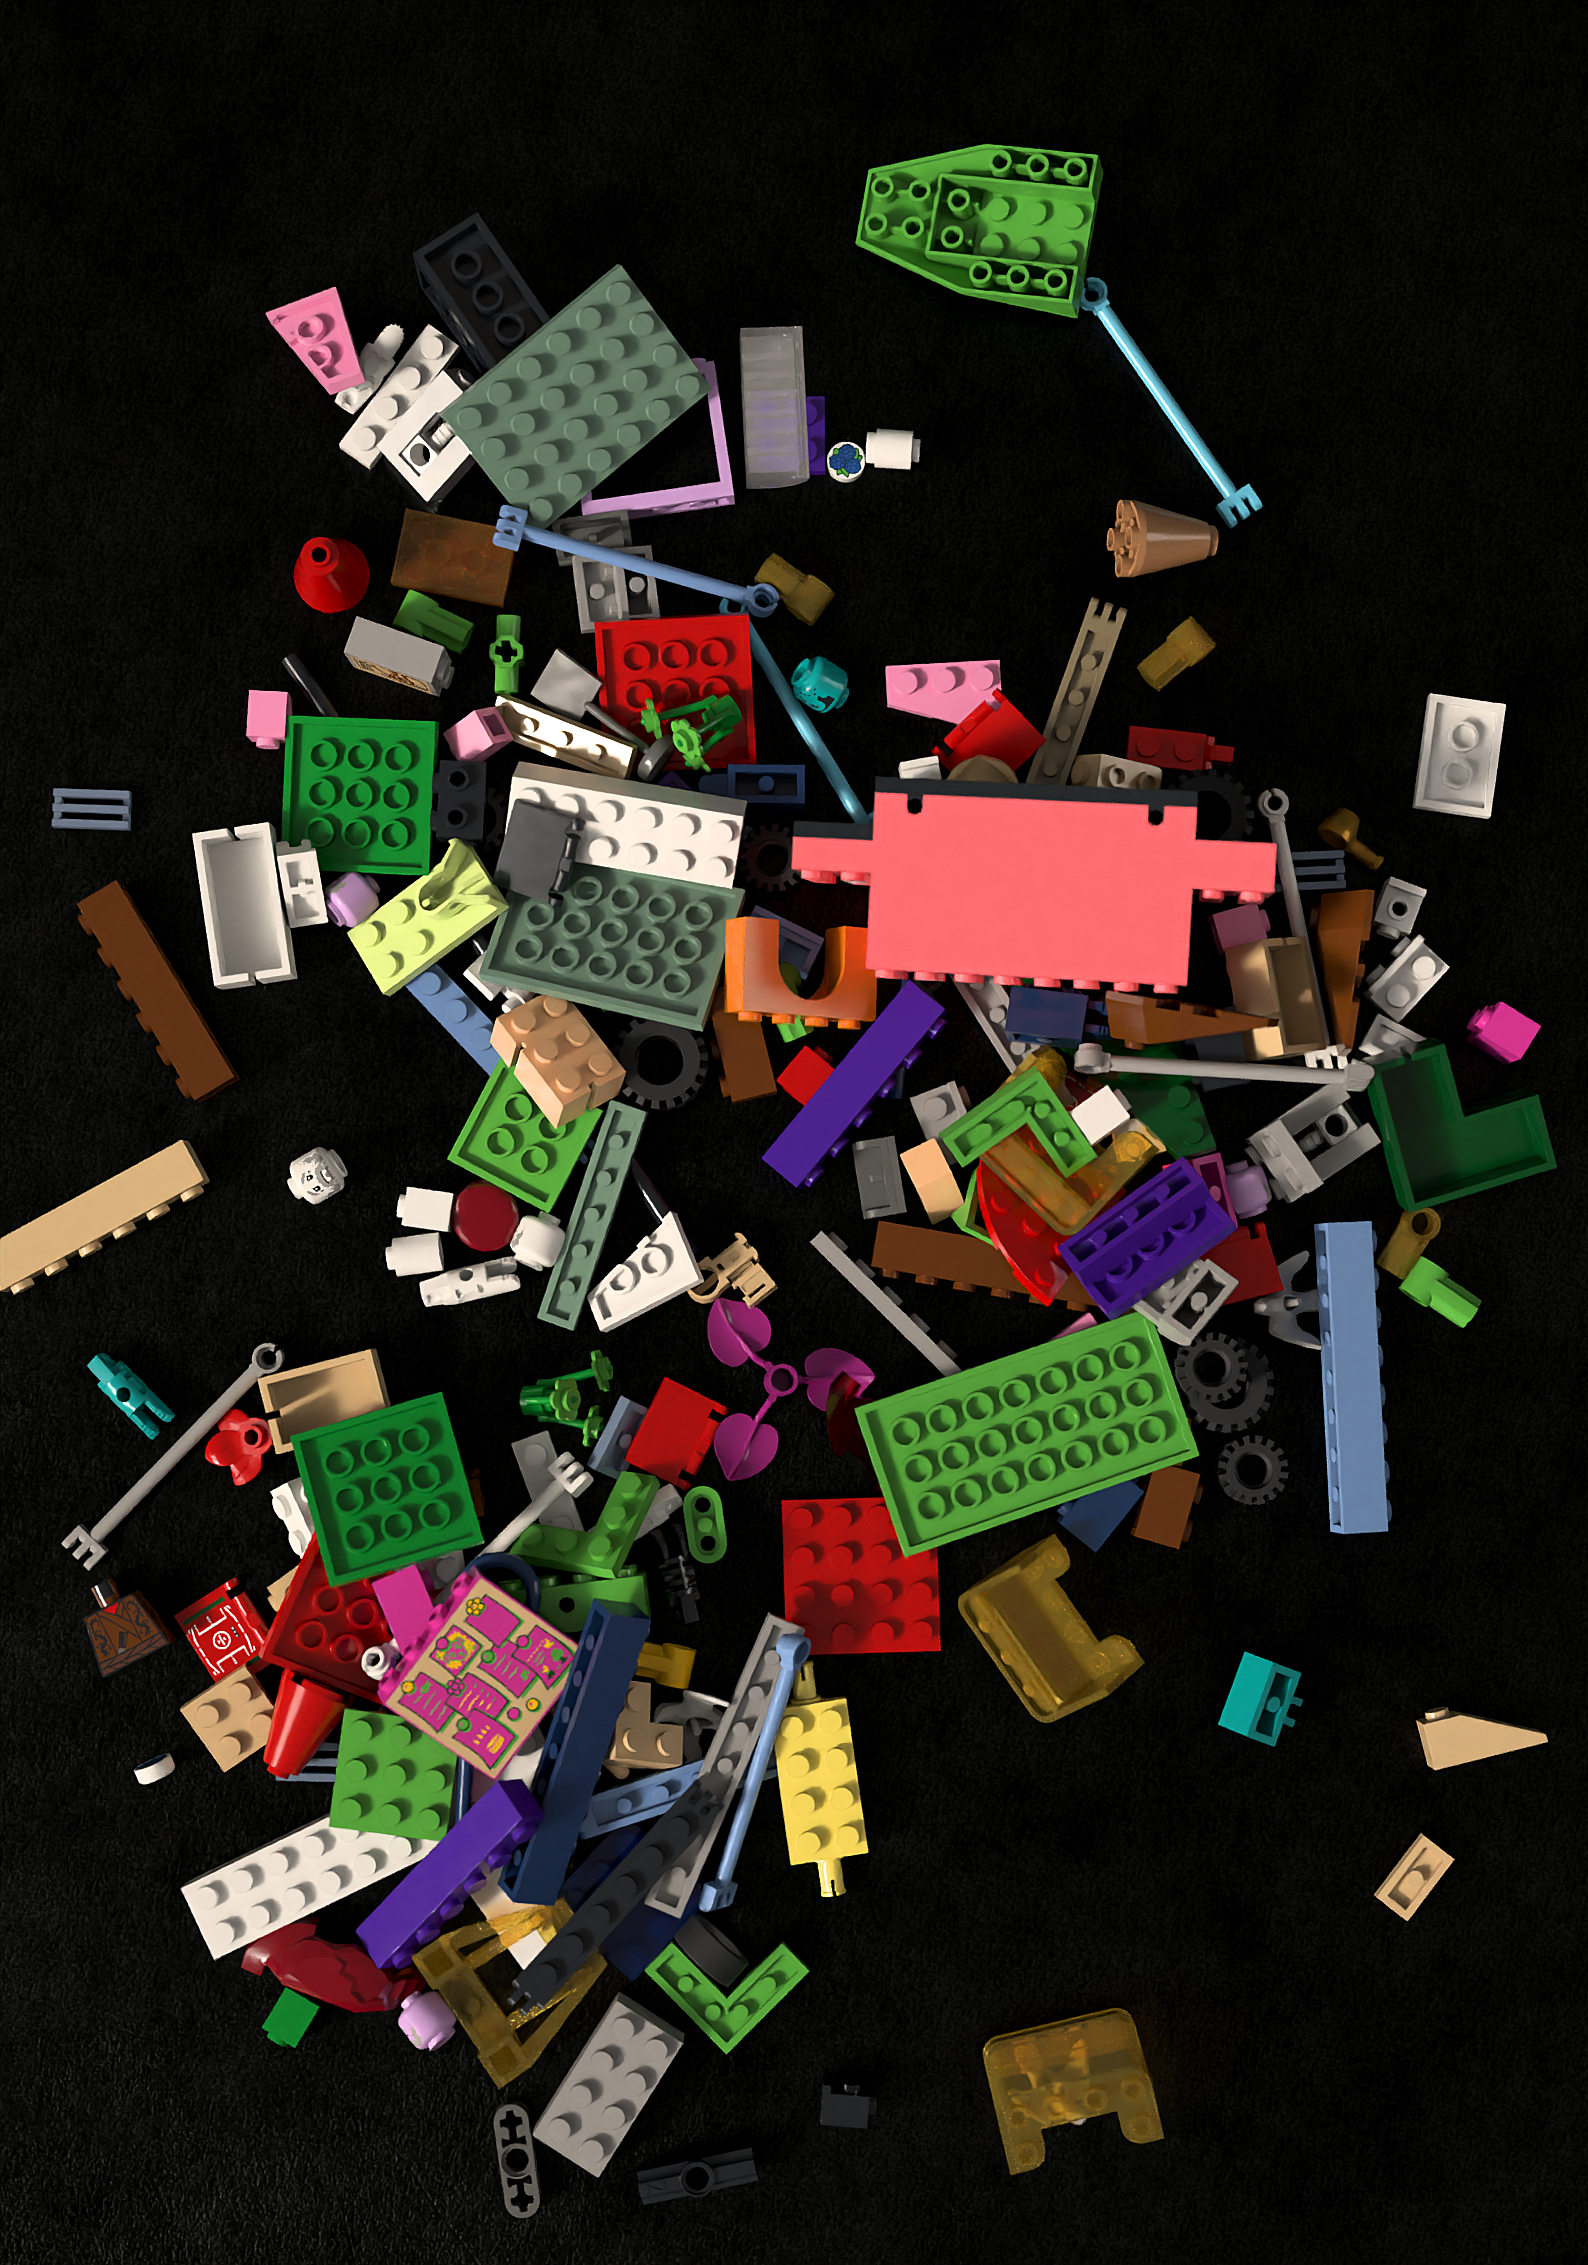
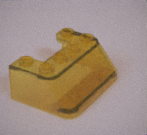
[979,1043,1160,1235]
[958,1534,1144,1723]
[983,2008,1164,2175]

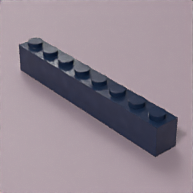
[497,1598,651,1906]

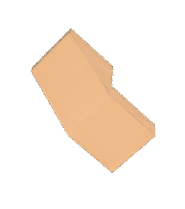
[899,1138,965,1225]

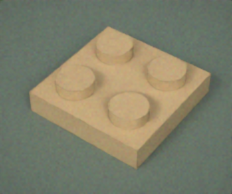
[180,1663,275,1772]

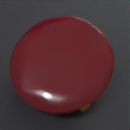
[451,1180,519,1252]

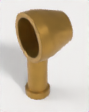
[1317,808,1384,873]

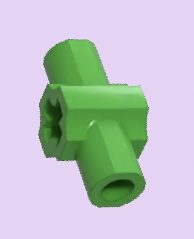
[489,615,526,695]

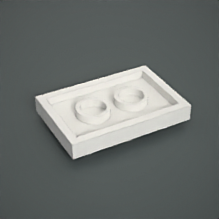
[1412,693,1506,819]

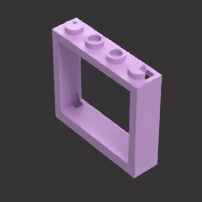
[580,358,735,520]

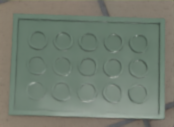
[439,264,712,529]
[479,861,746,1032]

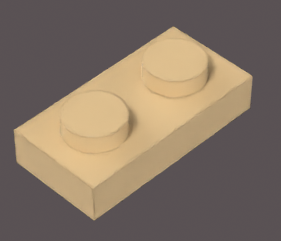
[1374,1833,1455,1921]

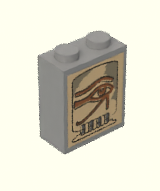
[344,616,455,697]

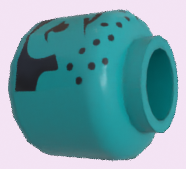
[791,656,849,713]

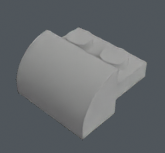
[572,545,660,634]
[1132,1258,1239,1346]

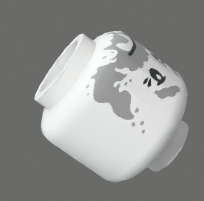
[287,1147,347,1204]
[510,1211,565,1271]

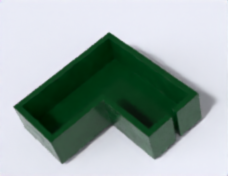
[1359,1037,1557,1213]

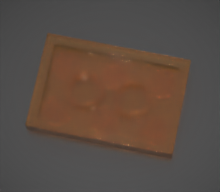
[391,508,515,608]

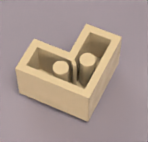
[602,1681,683,1771]

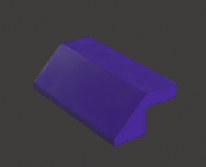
[1057,1156,1237,1321]

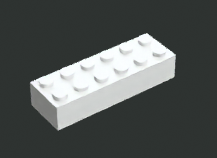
[505,761,747,888]

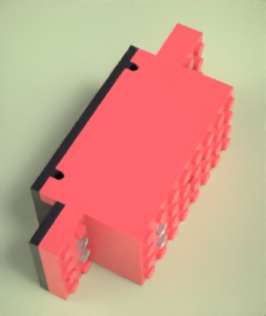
[792,777,1277,994]

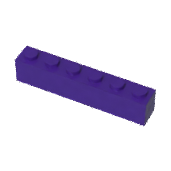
[762,980,947,1189]
[356,1779,546,1969]

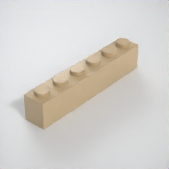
[0,1140,210,1295]

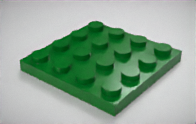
[281,715,439,876]
[290,1391,485,1589]

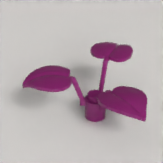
[707,1298,875,1481]

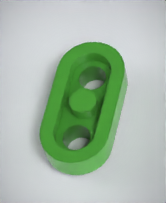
[683,1485,727,1563]

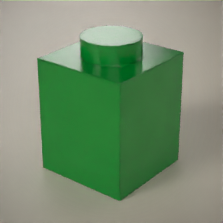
[262,1987,324,2048]

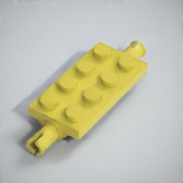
[774,1661,868,1897]

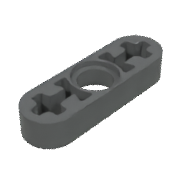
[494,2100,541,2218]

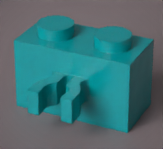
[1218,1652,1303,1747]

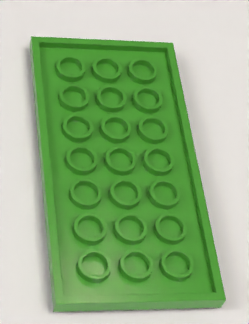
[854,1311,1200,1557]

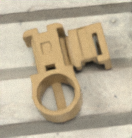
[687,1233,777,1310]

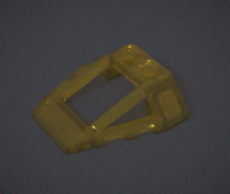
[411,1898,607,2089]

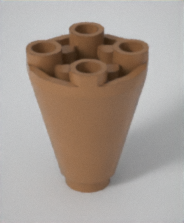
[1107,500,1218,577]

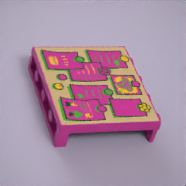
[377,1566,580,1781]

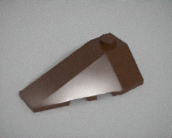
[1307,889,1375,1057]
[1105,990,1279,1050]

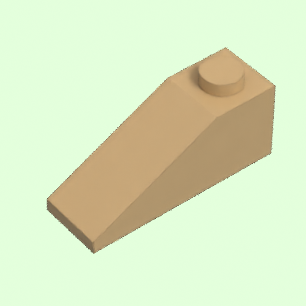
[1416,1707,1548,1770]

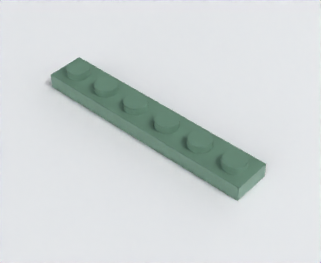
[537,1099,649,1330]

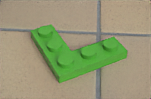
[938,1065,1097,1178]
[509,1471,660,1579]
[645,1940,809,2054]

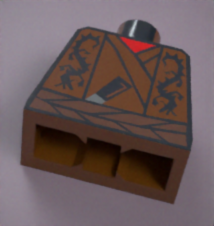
[85,1578,176,1678]

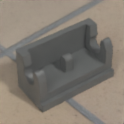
[552,509,633,567]
[852,1136,907,1220]

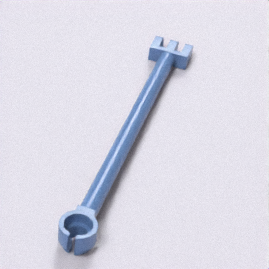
[492,505,779,618]
[699,1632,811,1912]

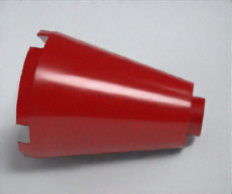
[294,537,370,613]
[263,1668,356,1779]

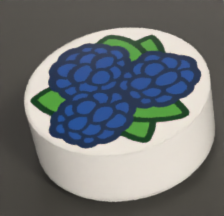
[827,442,865,482]
[134,1753,176,1784]

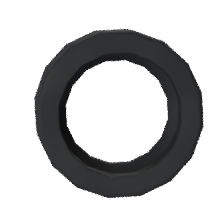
[675,1913,748,1986]

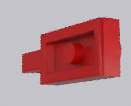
[1126,726,1234,773]

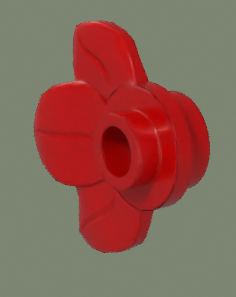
[205,1408,274,1486]

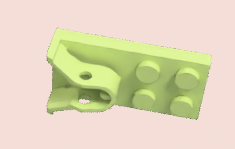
[347,838,509,996]

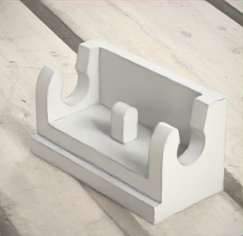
[276,839,328,928]

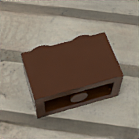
[1130,1466,1204,1549]

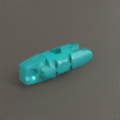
[87,1352,175,1440]

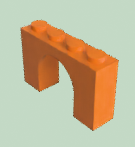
[724,917,877,1030]

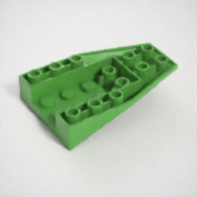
[856,144,1103,318]

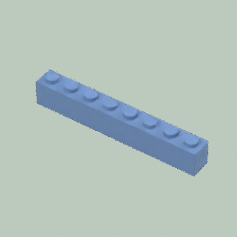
[1314,1221,1392,1534]

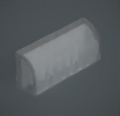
[739,326,810,489]

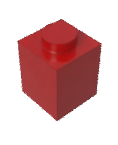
[776,1045,835,1106]

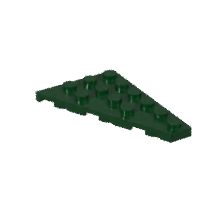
[1001,978,1216,1160]

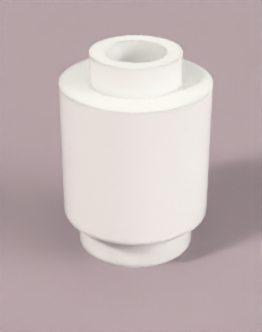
[866,429,920,470]

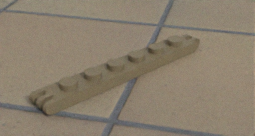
[1025,597,1128,785]

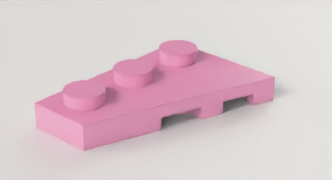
[265,287,366,395]
[885,660,1002,725]

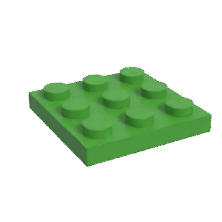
[447,1057,604,1213]
[329,1707,458,1841]

